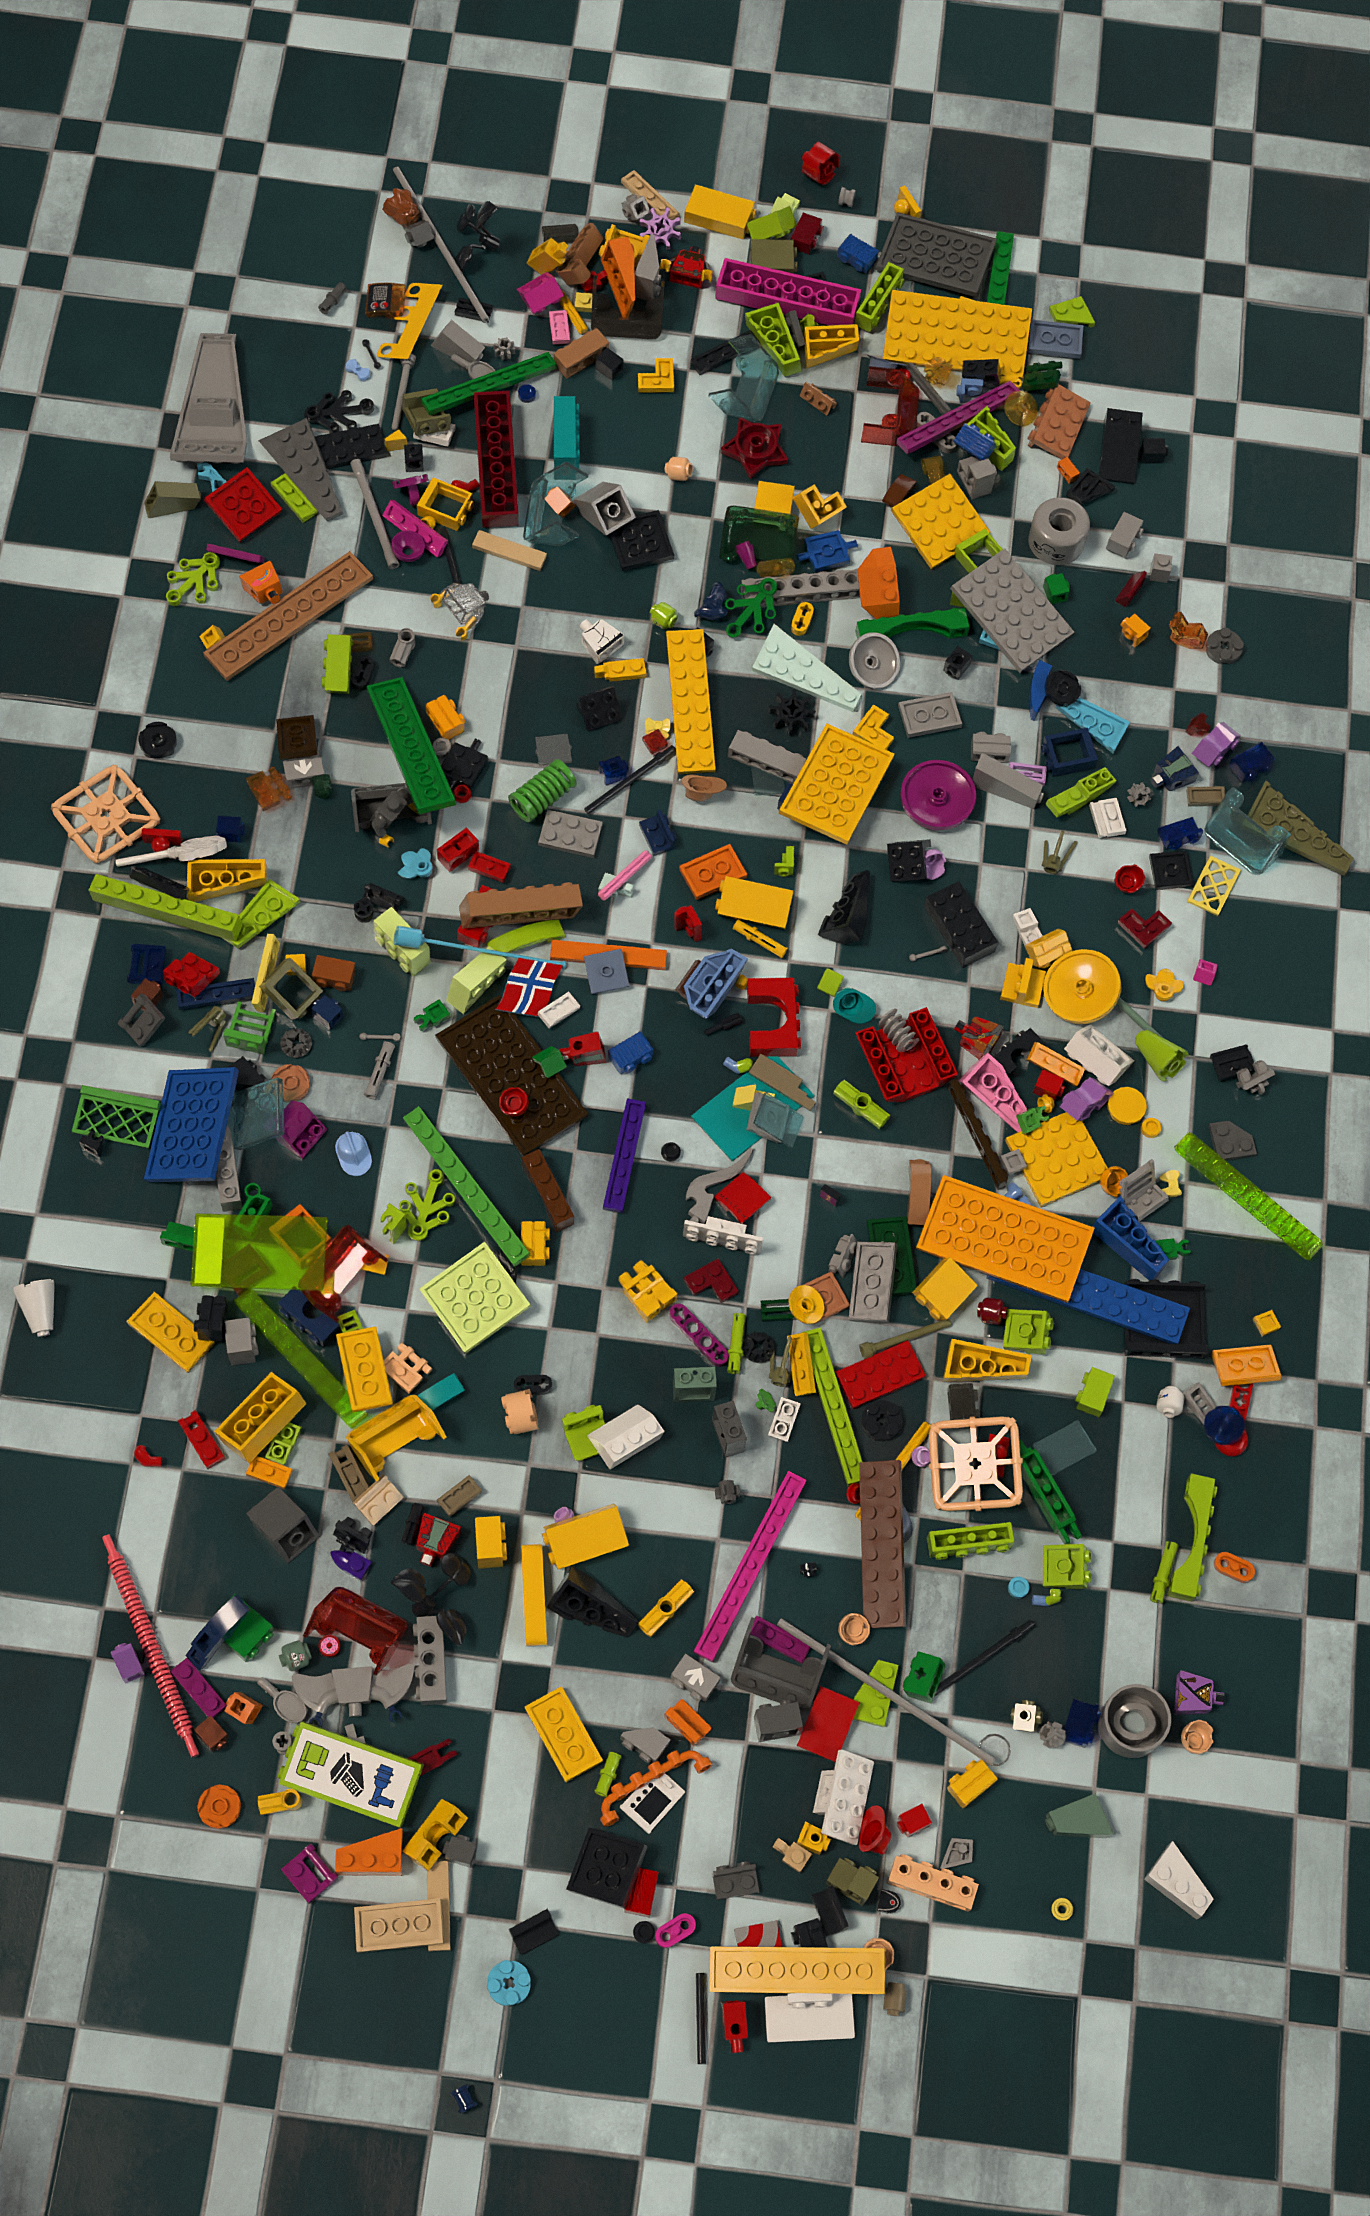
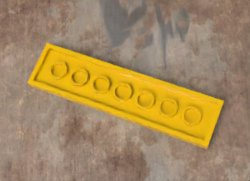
[666,629,716,774]
[710,1947,885,1994]

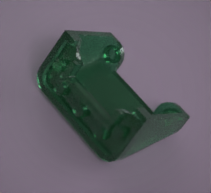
[719,505,799,570]

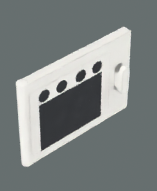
[620,1774,685,1834]

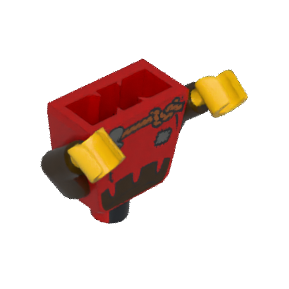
[659,246,713,289]

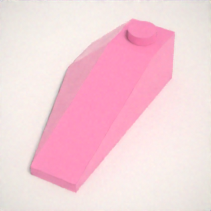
[959,1053,1027,1133]

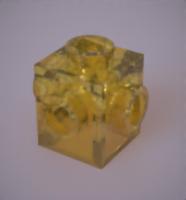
[923,357,953,386]

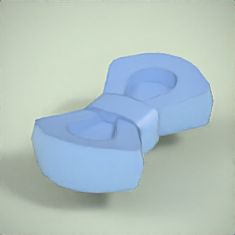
[345,359,370,381]

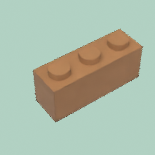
[554,328,609,379]

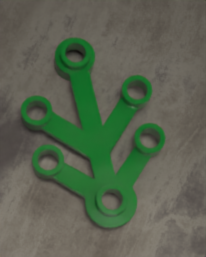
[725,578,777,638]

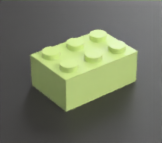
[373,907,431,976]

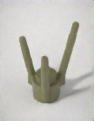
[1042,830,1077,874]
[188,1006,226,1052]
[768,1336,792,1387]

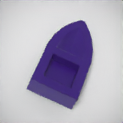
[330,1550,372,1581]

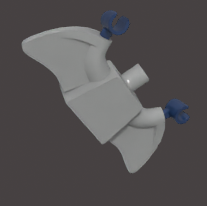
[292,1664,415,1727]

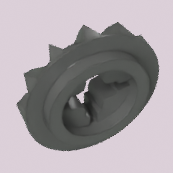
[280,1028,312,1058]

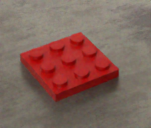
[204,467,282,542]

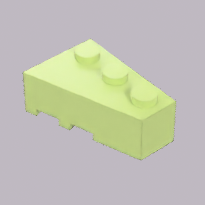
[446,946,507,1014]

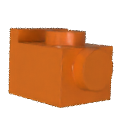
[224,1692,263,1724]

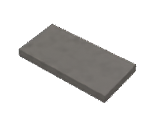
[849,1242,897,1322]

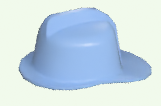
[335,1132,372,1176]

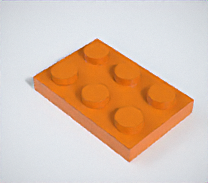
[679,844,747,900]

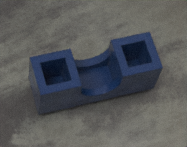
[278,1286,340,1348]

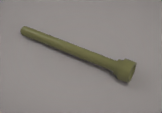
[859,1319,952,1359]

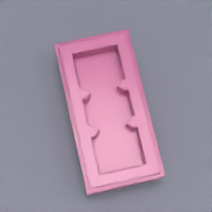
[549,310,570,345]

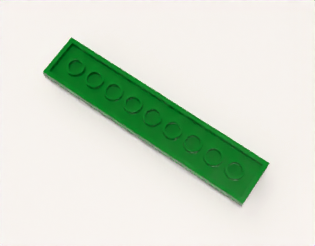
[367,677,456,815]

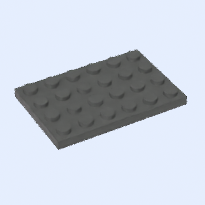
[876,212,997,296]

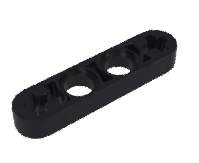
[129,866,189,899]

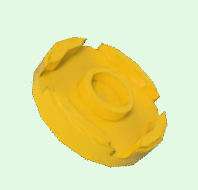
[1107,1087,1147,1125]

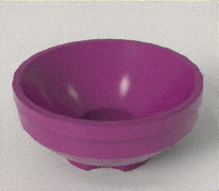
[391,531,425,562]

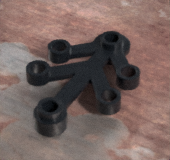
[304,390,374,433]

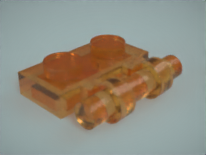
[246,767,292,812]

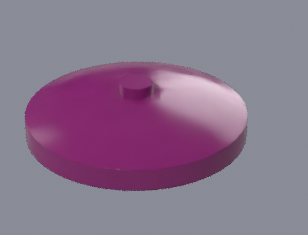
[900,760,976,830]

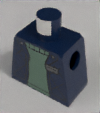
[1151,746,1199,791]

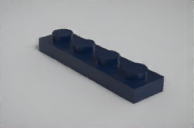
[176,978,255,1010]

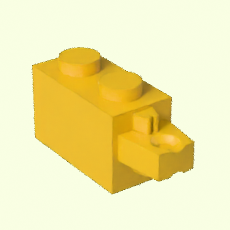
[527,238,569,275]

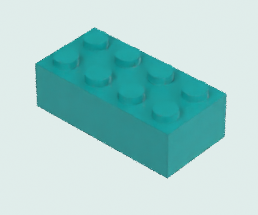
[554,396,580,478]

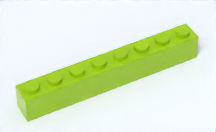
[89,874,243,942]

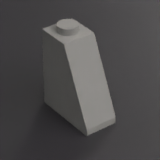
[431,319,485,363]

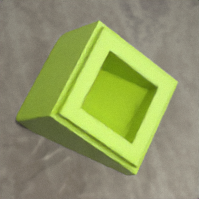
[817,968,844,997]

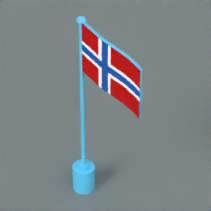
[394,926,567,1018]

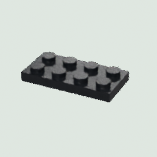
[315,423,387,469]

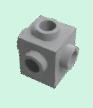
[621,194,650,221]

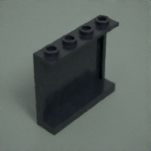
[1124,1279,1208,1359]

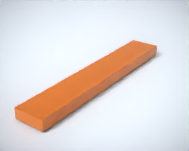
[550,940,667,970]

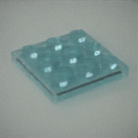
[233,1077,284,1150]

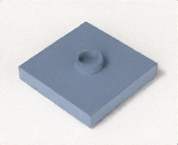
[584,949,629,995]

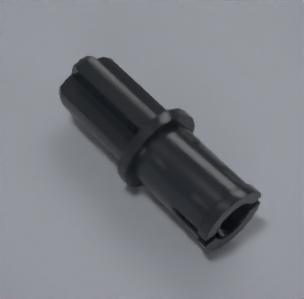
[402,1503,425,1545]

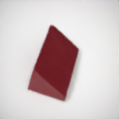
[1115,571,1147,607]

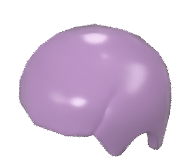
[925,849,946,880]

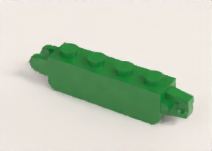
[1019,1440,1081,1544]

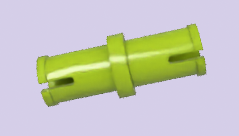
[594,1752,622,1797]

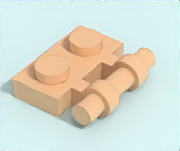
[384,1343,432,1394]

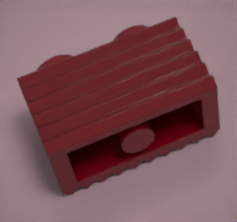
[791,212,824,255]

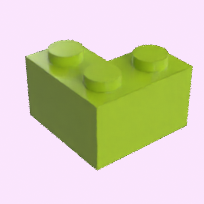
[747,206,797,240]

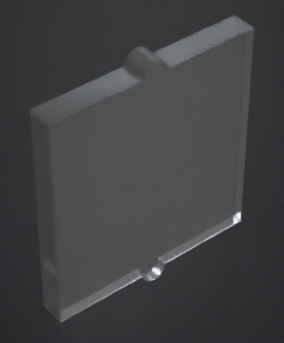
[535,734,572,766]

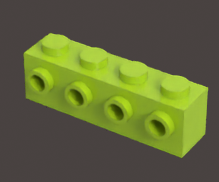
[855,262,904,332]
[927,1522,1014,1560]

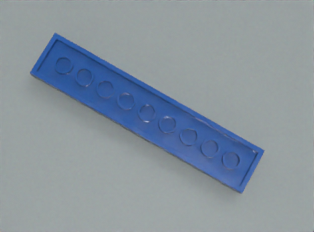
[986,1269,1190,1344]

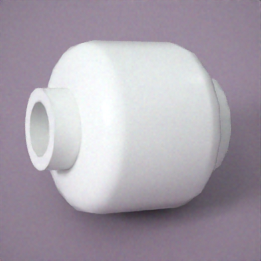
[1157,1386,1184,1418]

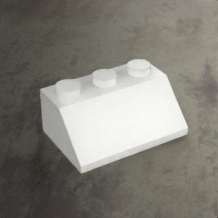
[1064,1024,1134,1086]
[587,1405,664,1469]

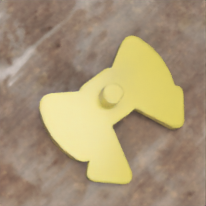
[645,718,671,740]
[1159,1170,1182,1197]

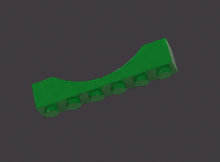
[855,608,969,639]

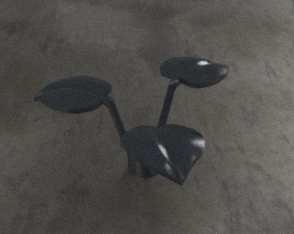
[455,201,500,272]
[390,1553,471,1647]

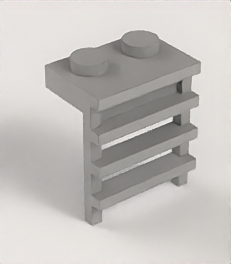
[1119,1159,1169,1222]

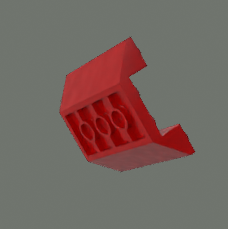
[855,1007,958,1102]

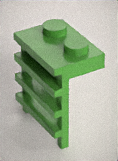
[223,1001,276,1054]

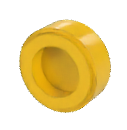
[1141,1118,1161,1138]

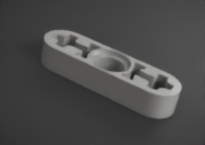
[916,412,956,454]

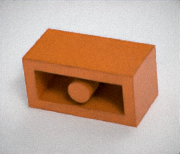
[1057,457,1080,484]

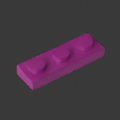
[170,1658,227,1718]

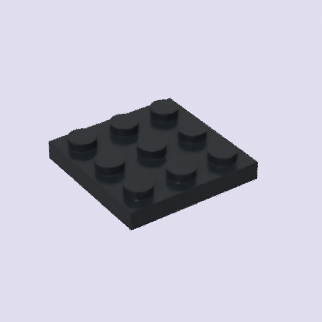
[609,510,674,571]
[566,1828,648,1909]

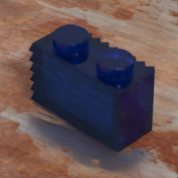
[1229,741,1274,783]

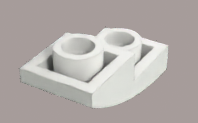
[768,1397,801,1442]

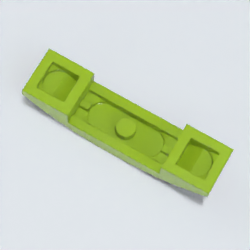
[486,920,565,958]

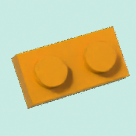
[246,1456,293,1490]

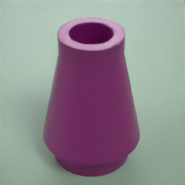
[736,540,757,569]

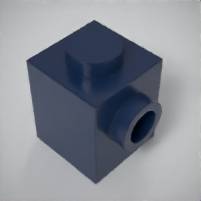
[311,995,343,1030]

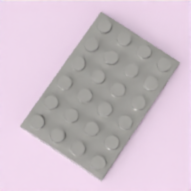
[950,549,1074,673]

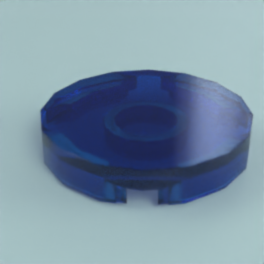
[1204,1406,1245,1445]

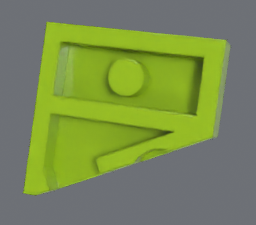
[1049,296,1095,327]

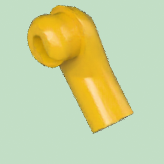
[1000,374,1022,389]

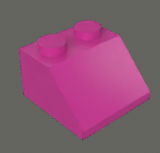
[516,272,564,314]

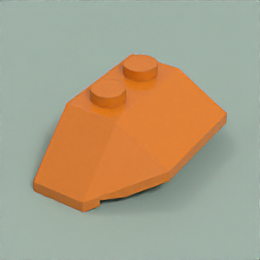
[857,547,900,619]

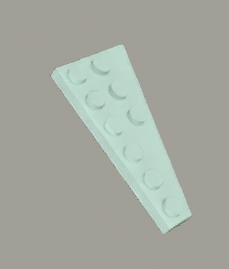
[752,624,861,712]

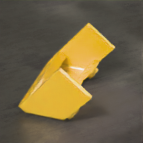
[346,1395,447,1481]

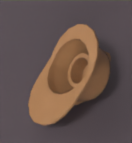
[681,775,727,802]

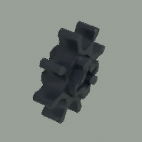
[769,689,816,735]

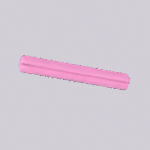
[598,850,652,901]

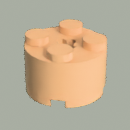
[501,1389,539,1435]

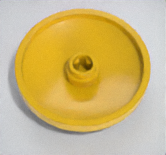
[1043,949,1121,1024]

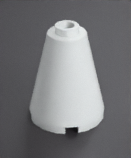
[13,1279,54,1337]

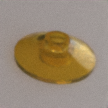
[1004,391,1038,426]

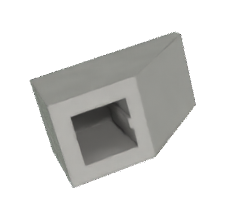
[621,1727,670,1764]

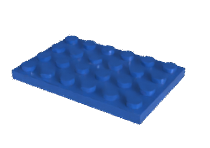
[144,1067,239,1182]

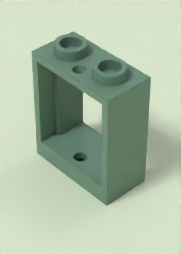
[673,1367,717,1402]

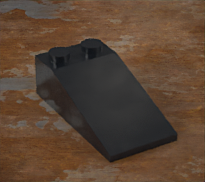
[1099,408,1143,485]

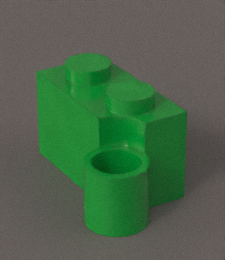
[233,1183,272,1241]

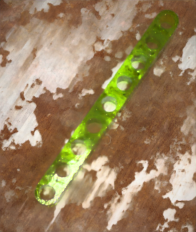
[1174,1132,1323,1260]
[234,1287,368,1429]

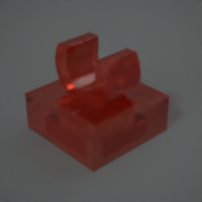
[1185,712,1211,736]

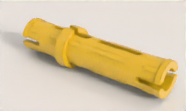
[733,919,788,958]

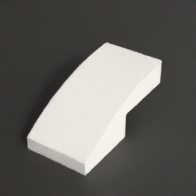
[1013,908,1042,946]

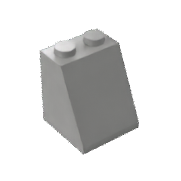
[574,482,636,535]

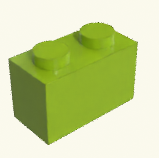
[1075,1367,1115,1417]

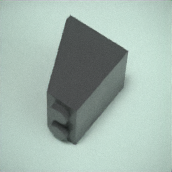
[246,1487,320,1563]

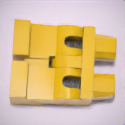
[618,1260,678,1323]

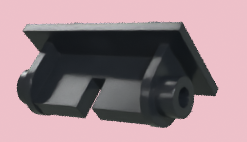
[362,883,405,912]

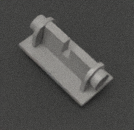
[828,1234,858,1278]

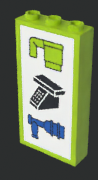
[278,1721,424,1827]

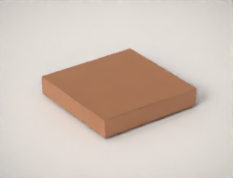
[803,1271,850,1324]

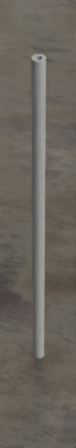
[393,167,489,323]
[777,1618,995,1765]

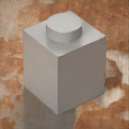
[1149,553,1173,583]

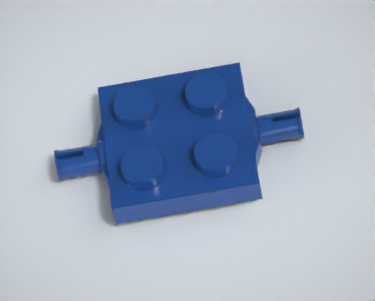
[797,530,858,572]

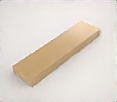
[621,170,680,220]
[472,530,547,571]
[427,1861,451,1952]

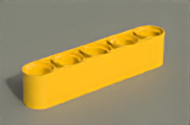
[521,1544,547,1646]

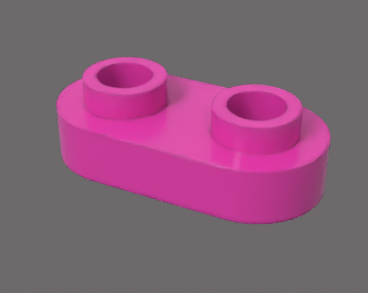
[655,1913,696,1948]

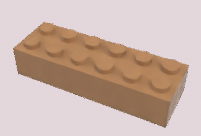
[459,882,583,929]

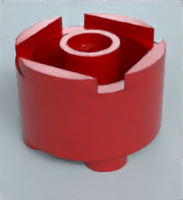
[802,142,840,185]

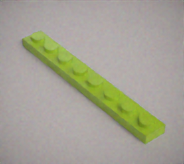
[801,1327,862,1486]

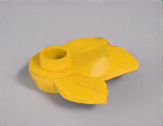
[1145,968,1183,1001]

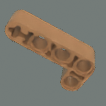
[556,223,603,285]

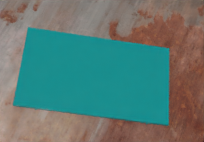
[691,1056,814,1161]

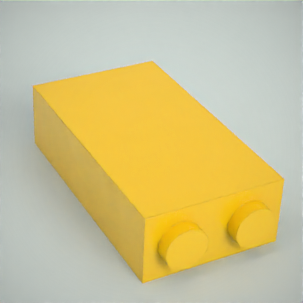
[684,184,757,239]
[715,876,793,929]
[542,1503,629,1569]

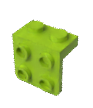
[562,1405,605,1461]

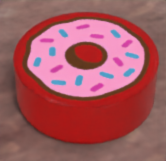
[319,1635,340,1658]

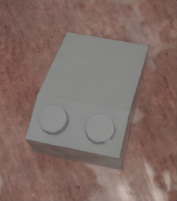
[634,234,661,302]

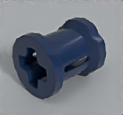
[450,2084,477,2114]

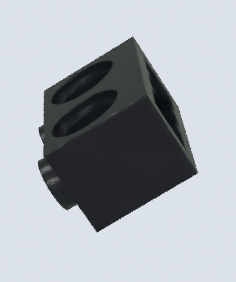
[962,359,1001,387]

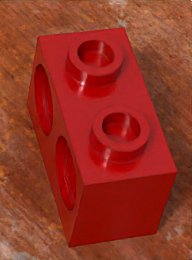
[437,827,479,873]

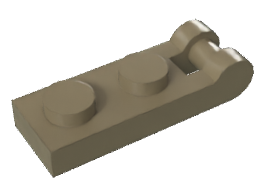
[328,1445,369,1503]

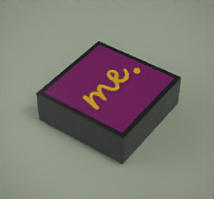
[819,1184,841,1207]

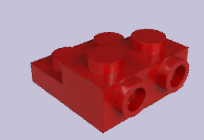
[163,952,220,997]

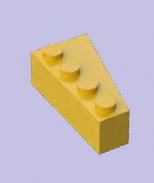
[187,859,267,902]
[942,1339,1032,1382]

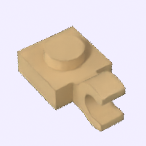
[772,1838,811,1873]

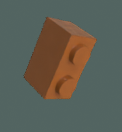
[312,955,356,991]

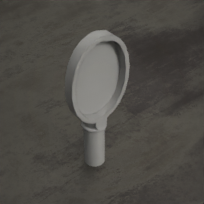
[450,354,495,379]
[257,1677,307,1723]

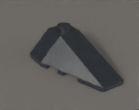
[818,870,870,945]

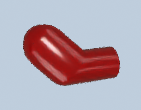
[451,479,480,492]
[134,1445,162,1467]

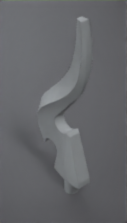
[686,1147,753,1224]

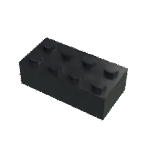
[924,881,998,968]

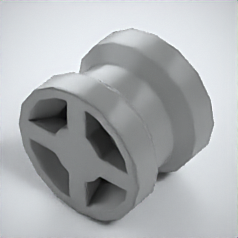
[838,187,856,207]

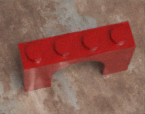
[747,978,801,1057]

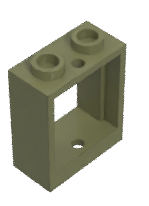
[259,958,323,1020]

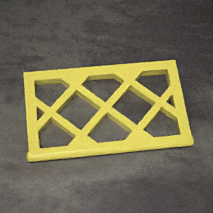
[1187,856,1241,916]

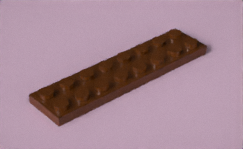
[859,1460,906,1629]

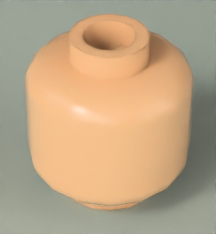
[665,457,693,481]

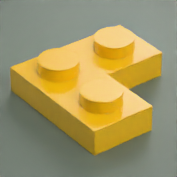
[638,358,674,392]
[852,705,894,750]

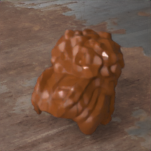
[382,188,419,227]

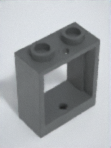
[712,1400,747,1458]

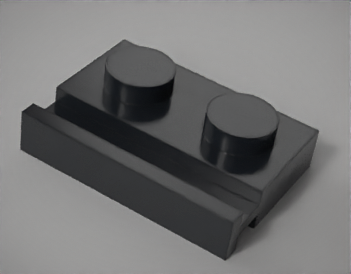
[1210,1044,1255,1082]

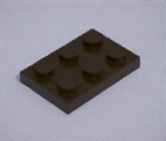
[276,715,318,760]

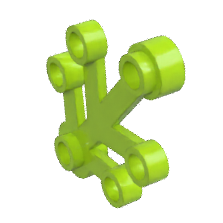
[166,552,220,606]
[399,1169,455,1241]

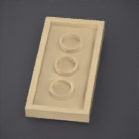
[354,1898,444,1953]

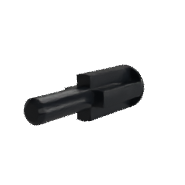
[704,1012,742,1035]

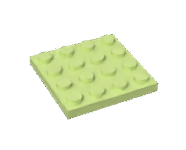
[419,1242,531,1354]

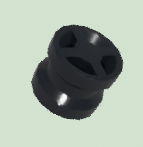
[354,899,374,923]

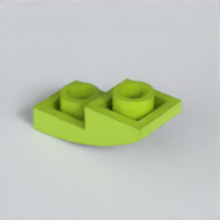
[265,1423,302,1465]

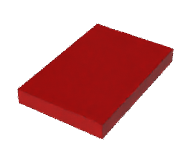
[797,1686,860,1762]

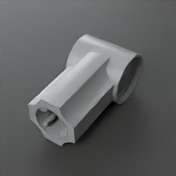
[389,628,416,668]

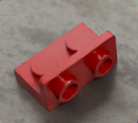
[674,905,702,942]

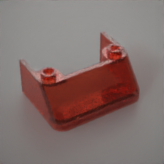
[861,366,919,447]
[298,1225,389,1323]
[303,1587,408,1676]

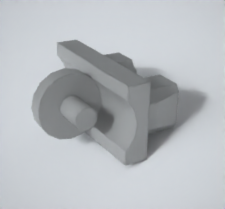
[1236,1060,1275,1095]

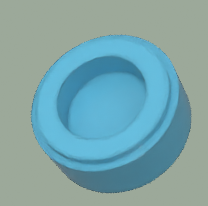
[1008,1577,1029,1599]

